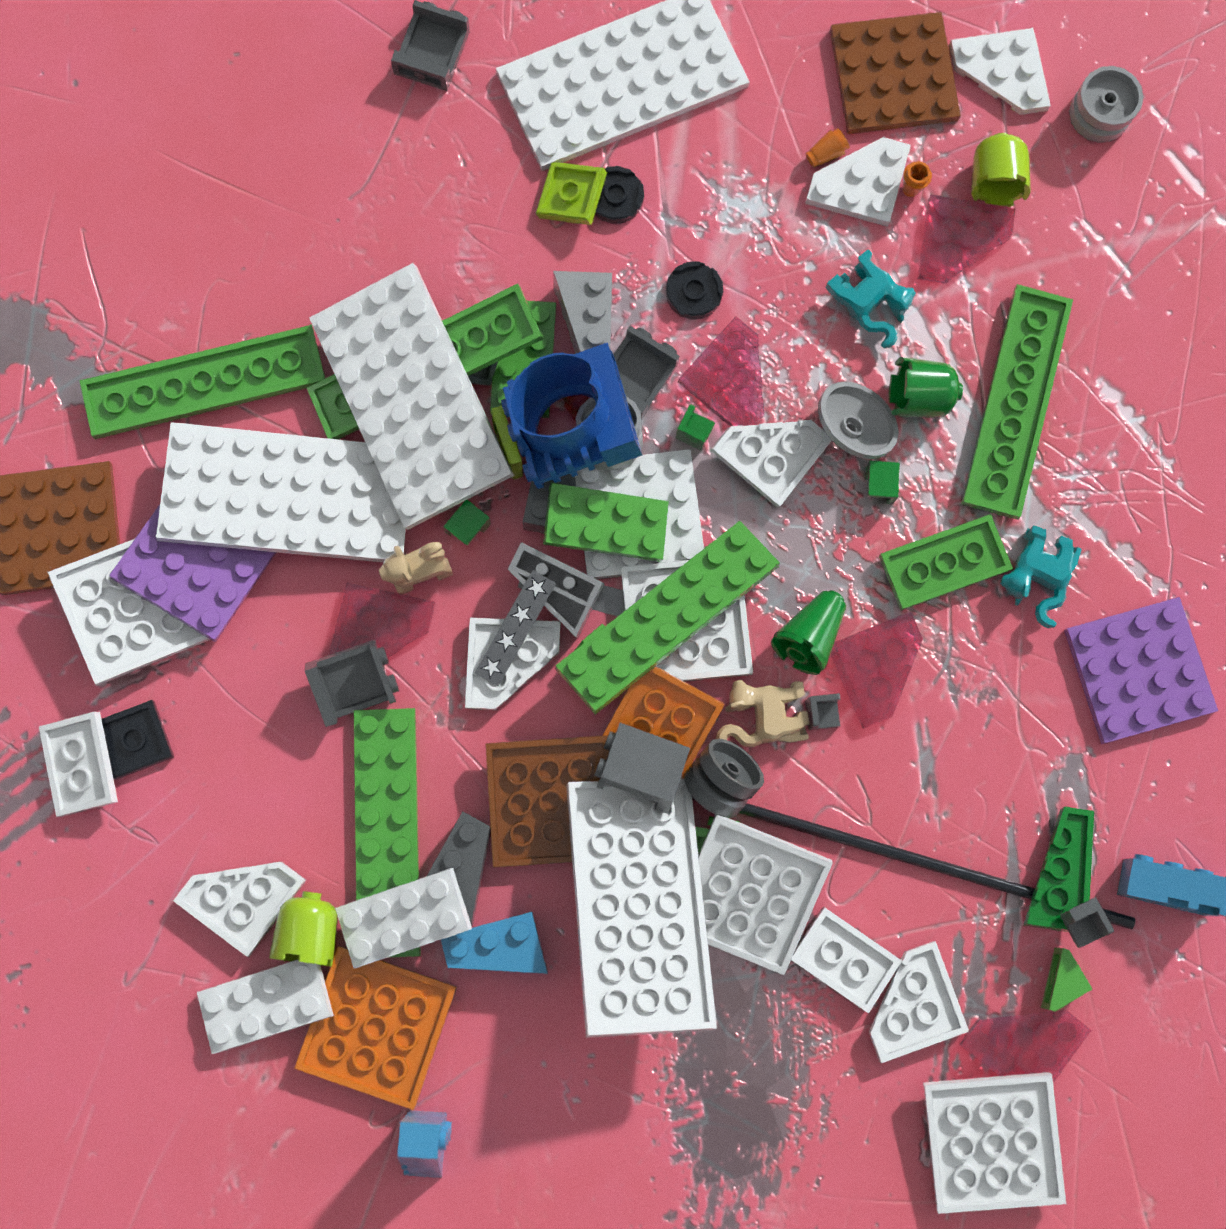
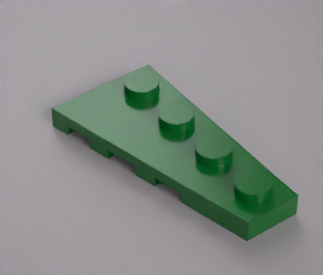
[1023,807,1094,932]

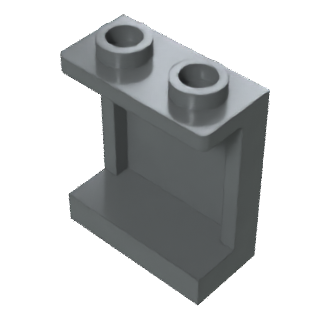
[391,0,470,91]
[614,326,680,421]
[304,639,399,727]
[594,723,690,814]

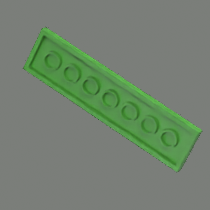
[307,283,544,440]
[961,284,1073,520]
[79,325,325,439]
[555,521,780,714]
[354,708,421,957]

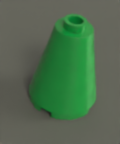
[771,590,846,675]

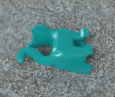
[826,249,916,349]
[1000,525,1082,628]

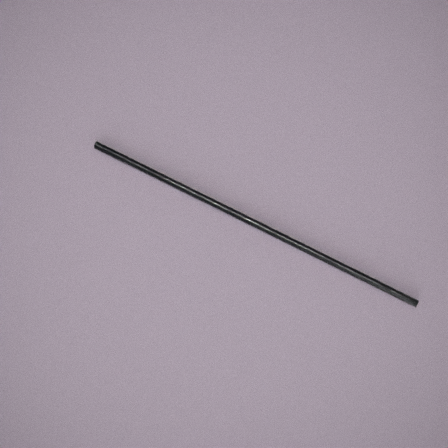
[692,796,1136,930]

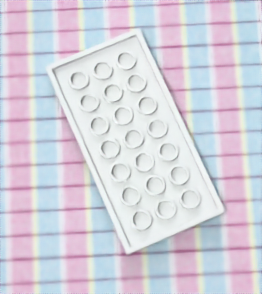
[496,0,750,171]
[309,263,514,530]
[156,422,406,562]
[566,779,717,1038]

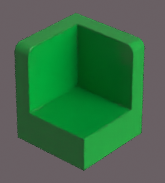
[675,404,715,451]
[865,460,900,504]
[443,500,491,545]

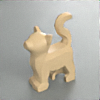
[378,542,453,595]
[716,680,809,747]

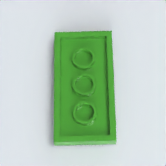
[490,301,556,418]
[543,483,669,562]
[879,514,1013,611]

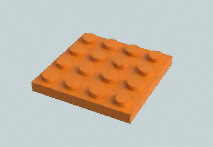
[294,946,457,1110]

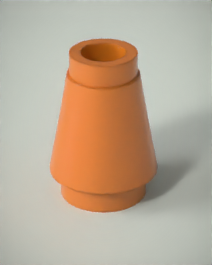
[805,128,850,168]
[903,161,932,197]

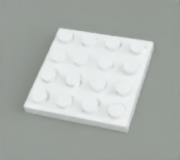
[575,449,704,579]
[48,539,210,686]
[621,560,753,681]
[698,815,833,975]
[923,1072,1066,1214]

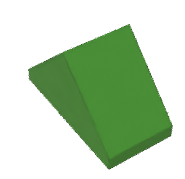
[1041,947,1092,1011]

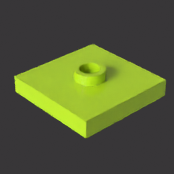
[536,162,607,225]
[491,406,523,480]

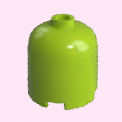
[971,133,1031,208]
[269,891,338,967]

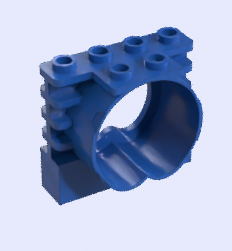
[501,343,643,489]

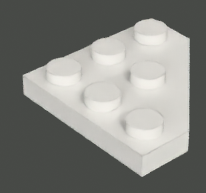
[949,28,1051,115]
[805,137,911,227]
[710,420,832,507]
[465,618,561,710]
[173,862,307,957]
[869,941,969,1063]

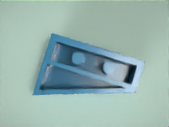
[1117,854,1226,917]
[441,912,548,974]
[397,1110,452,1178]

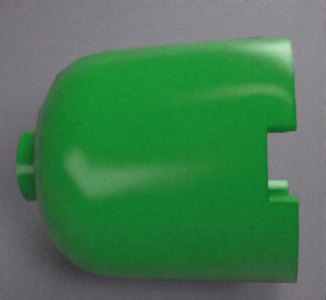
[889,357,963,418]

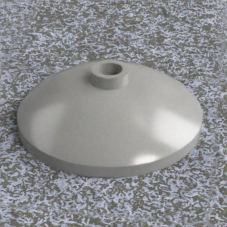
[818,382,899,459]

